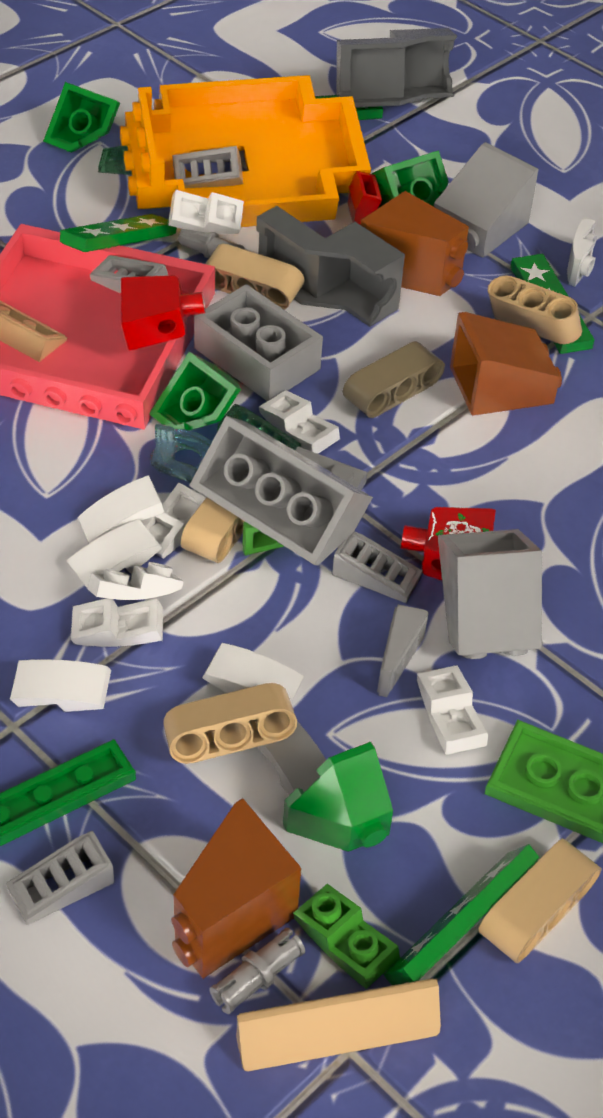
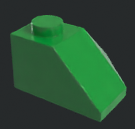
[43,82,120,153]
[372,150,449,208]
[150,352,241,434]
[283,741,393,852]

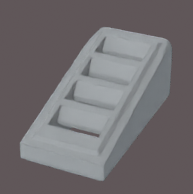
[172,146,243,188]
[90,255,168,293]
[332,531,423,603]
[377,604,429,697]
[6,831,114,925]

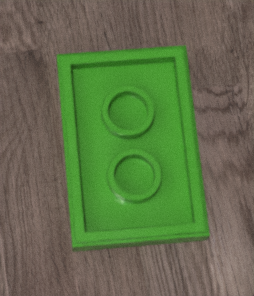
[484,719,603,843]

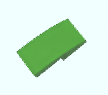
[293,883,400,989]

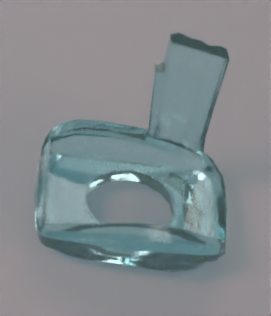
[150,423,212,483]

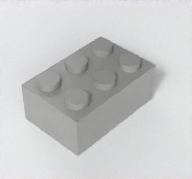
[194,284,323,401]

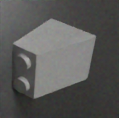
[434,142,539,258]
[438,529,542,659]

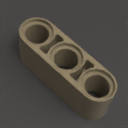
[342,341,445,418]

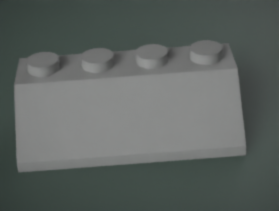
[189,415,373,566]

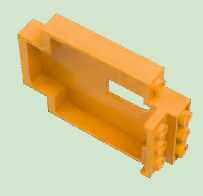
[120,75,371,227]

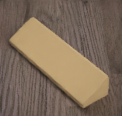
[0,301,67,362]
[236,978,441,1072]

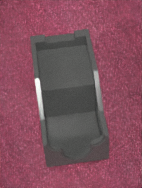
[336,28,457,107]
[256,206,405,327]

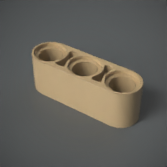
[205,244,305,309]
[488,275,582,344]
[181,497,245,563]
[164,683,297,764]
[478,838,602,963]

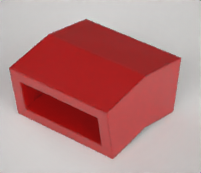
[348,171,382,225]

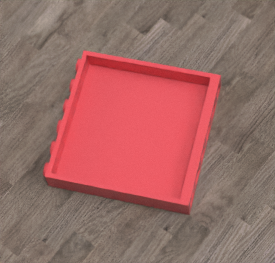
[0,224,215,430]

